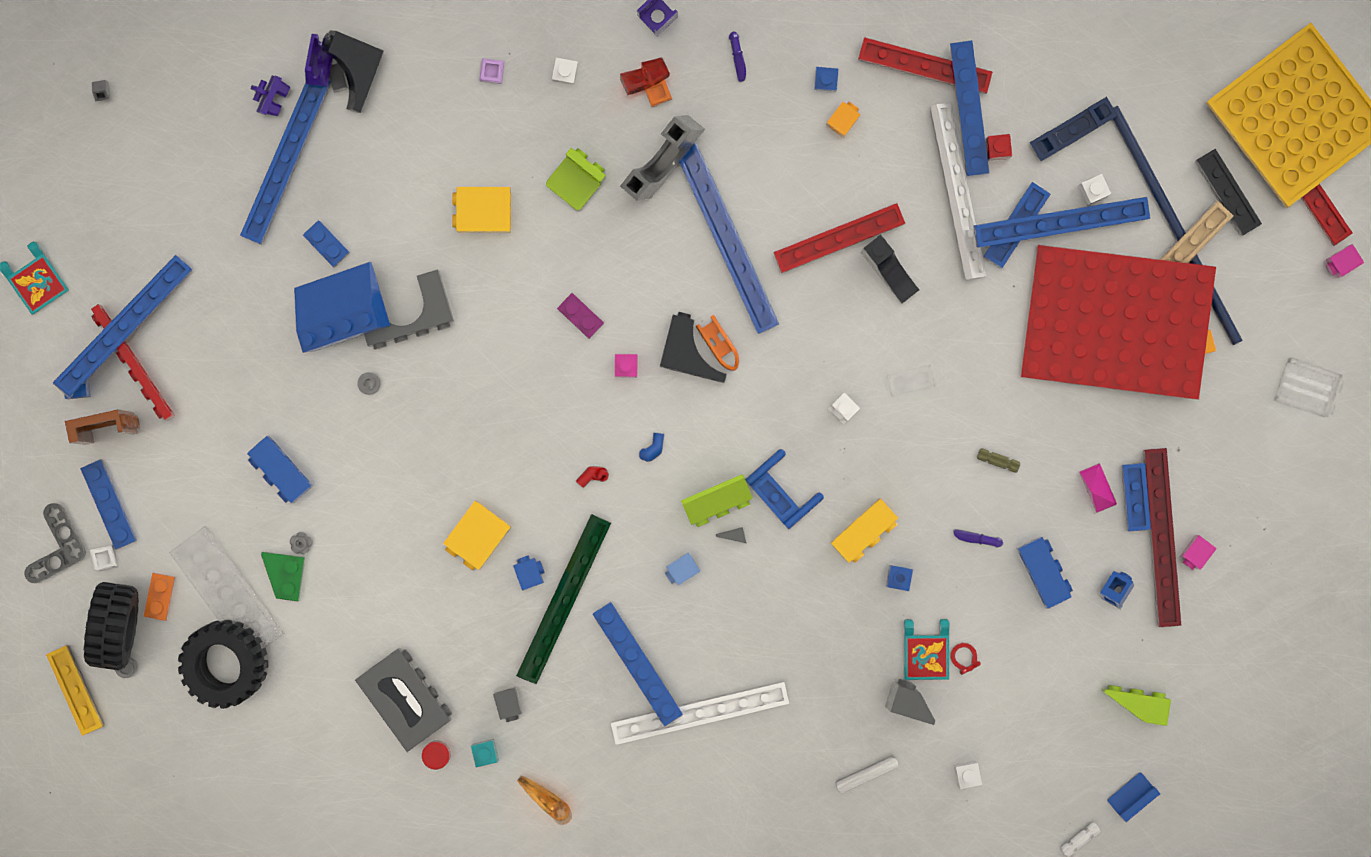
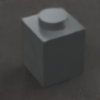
[493,687,523,722]

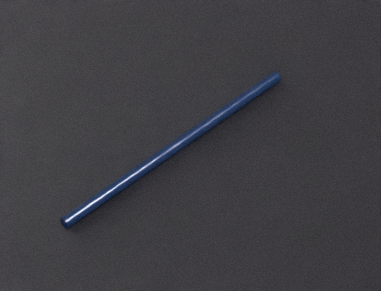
[1113,106,1243,345]

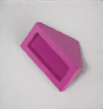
[1079,463,1117,513]

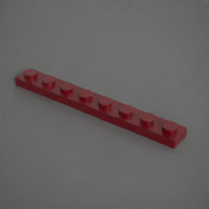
[1143,448,1182,627]

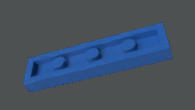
[983,182,1051,269]
[80,459,137,550]

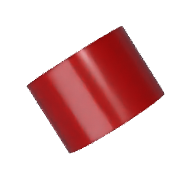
[422,740,451,770]

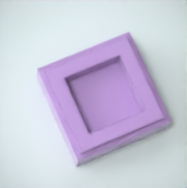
[479,58,504,84]

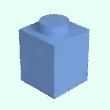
[665,552,700,585]

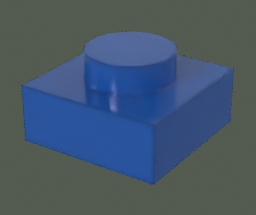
[814,67,838,92]

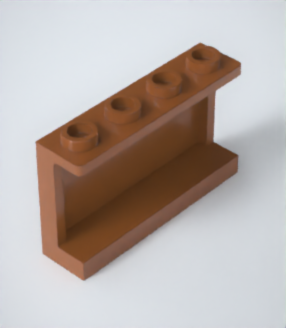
[65,409,140,445]

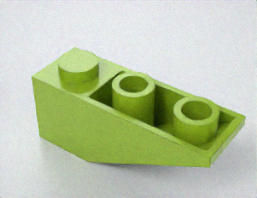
[1102,685,1171,726]

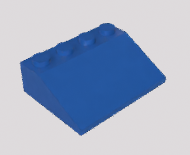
[294,262,390,353]

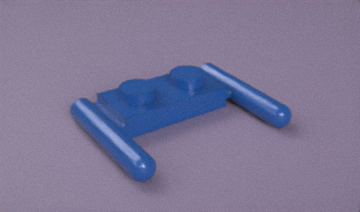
[745,449,824,530]

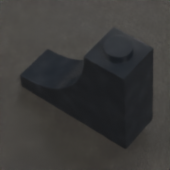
[322,30,384,113]
[860,234,919,304]
[660,312,727,383]

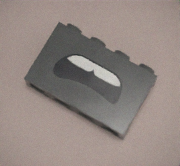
[355,648,452,752]

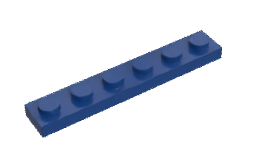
[950,40,989,176]
[593,602,683,727]

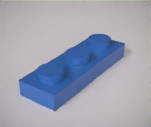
[1122,463,1151,531]

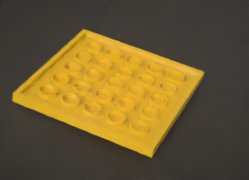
[1205,23,1371,208]

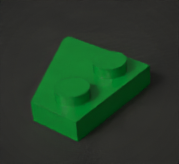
[261,552,305,602]

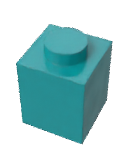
[471,739,499,768]

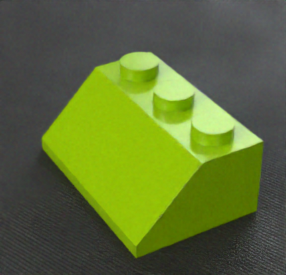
[681,474,753,527]

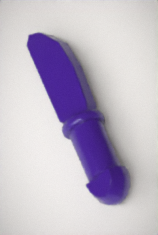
[729,31,746,82]
[954,529,1003,548]

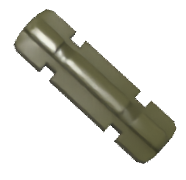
[977,448,1020,473]

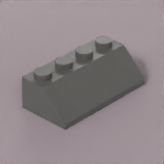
[885,679,935,725]

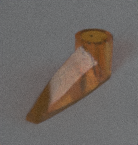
[517,776,572,825]

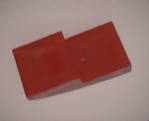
[620,57,670,96]

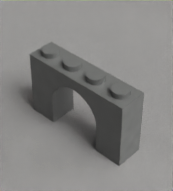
[620,115,705,201]
[364,269,454,350]

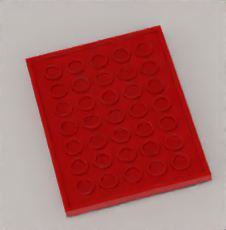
[1021,245,1216,400]

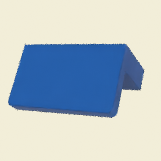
[1107,772,1160,822]

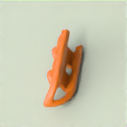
[696,315,739,371]

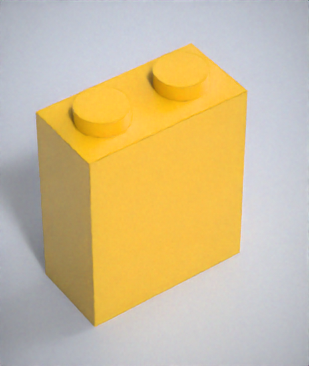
[452,187,511,233]
[443,500,511,571]

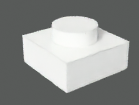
[552,58,578,84]

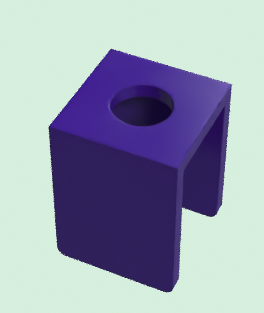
[637,0,678,37]

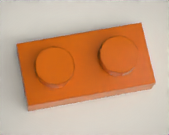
[144,573,175,621]

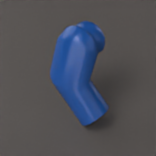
[639,433,664,462]

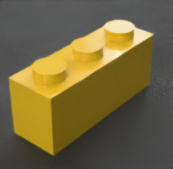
[830,498,898,563]

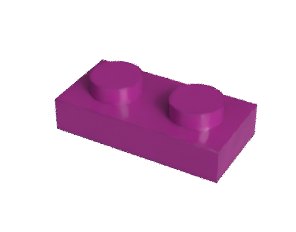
[557,293,604,339]

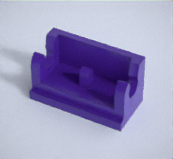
[305,34,333,86]

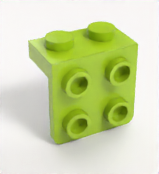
[546,148,606,211]

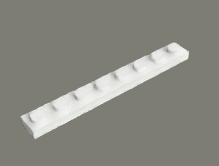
[930,103,986,280]
[611,682,789,745]

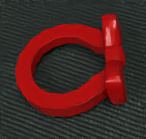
[950,643,981,675]

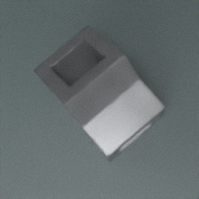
[92,80,110,102]

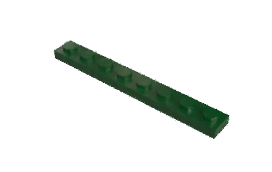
[516,514,611,684]

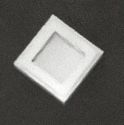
[90,545,118,572]

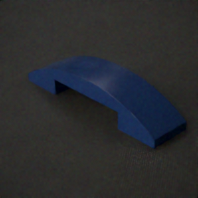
[1030,96,1118,161]

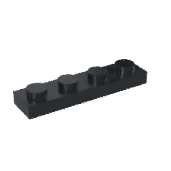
[1196,148,1262,236]

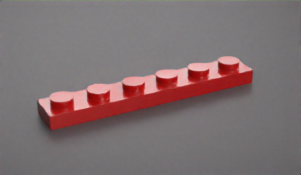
[858,37,993,94]
[773,203,905,273]
[91,304,175,421]

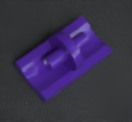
[250,75,290,116]

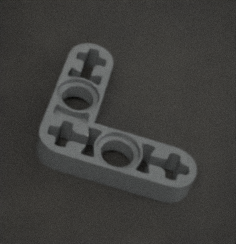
[24,503,86,583]

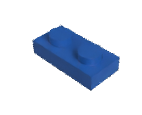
[303,220,350,267]

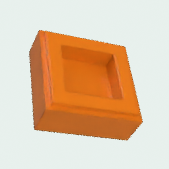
[644,78,672,107]

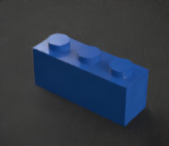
[247,436,313,503]
[1016,537,1073,609]

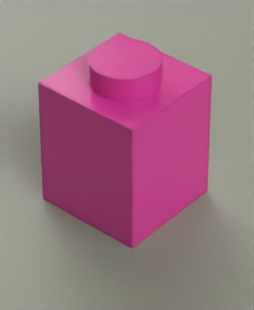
[1326,244,1364,278]
[615,354,638,378]
[1180,535,1217,570]

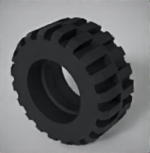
[83,582,139,671]
[178,620,268,709]

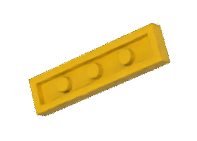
[46,645,103,736]

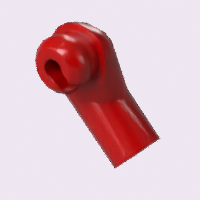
[576,466,609,488]

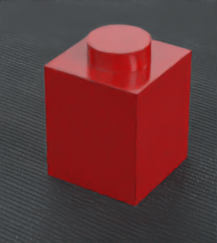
[986,134,1012,161]

